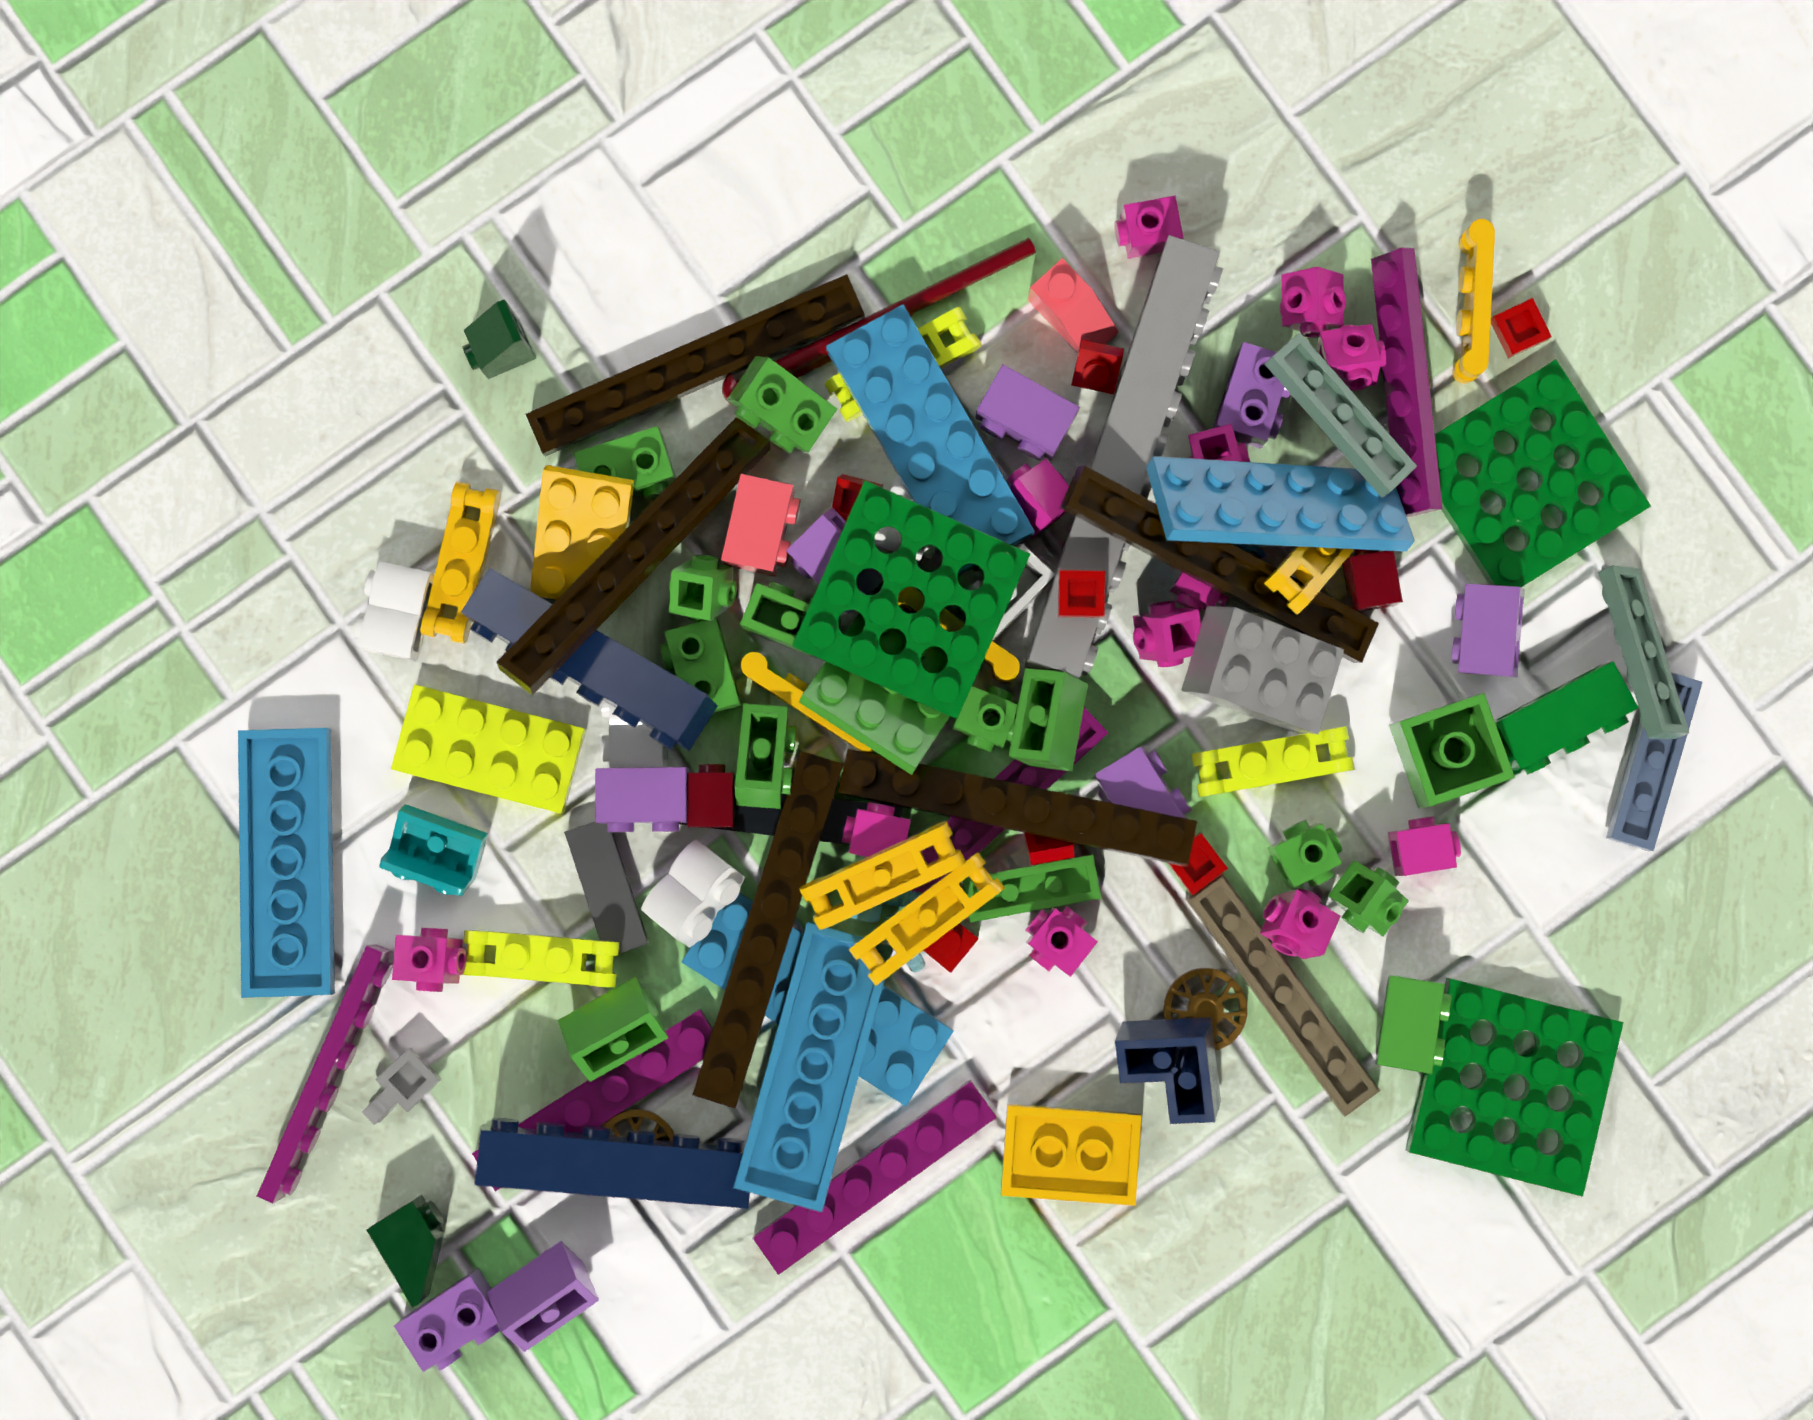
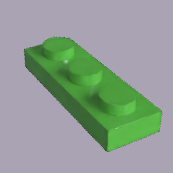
[962,855,1101,923]

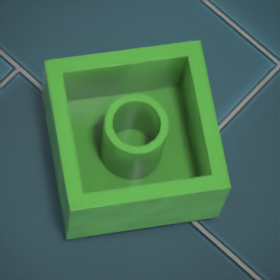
[1389,693,1515,808]

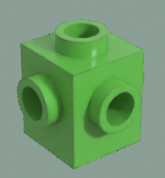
[669,555,737,622]
[953,685,1018,753]
[1267,820,1343,888]
[1328,860,1409,937]

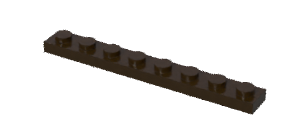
[525,274,865,457]
[496,417,771,696]
[1060,465,1379,663]
[838,749,1198,867]
[692,751,844,1109]

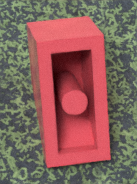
[1027,258,1119,353]

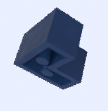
[1115,1017,1221,1124]

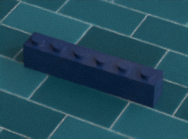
[461,568,718,751]
[474,1118,750,1209]

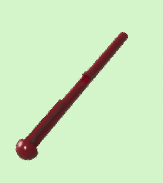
[722,238,1036,405]

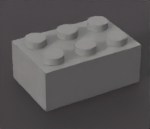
[1181,606,1344,735]

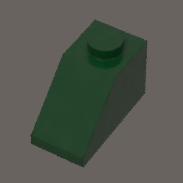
[462,299,536,379]
[366,1194,445,1308]

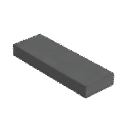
[564,822,650,954]

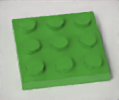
[799,613,981,775]

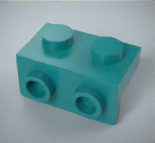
[379,804,488,896]

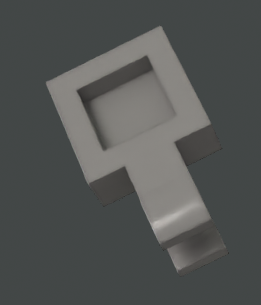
[362,1048,442,1125]

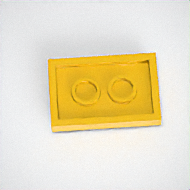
[530,465,634,610]
[1001,1104,1142,1206]

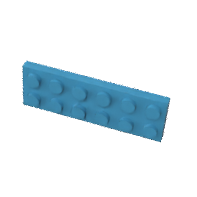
[826,305,1035,577]
[1146,456,1415,552]
[238,728,335,998]
[682,892,954,1106]
[734,922,893,1212]

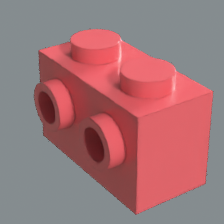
[721,474,801,577]

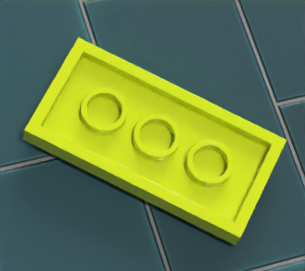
[391,684,587,814]

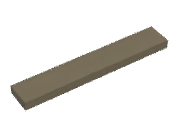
[1185,873,1381,1117]

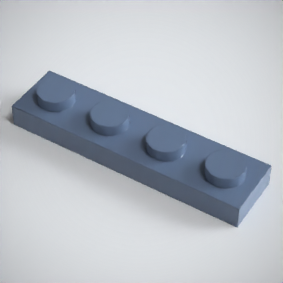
[1606,672,1703,851]

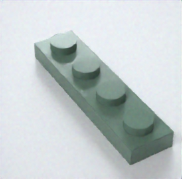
[1264,332,1417,498]
[1598,565,1690,739]

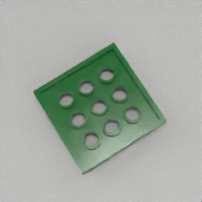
[1435,359,1651,587]
[792,480,1030,719]
[1405,977,1624,1197]

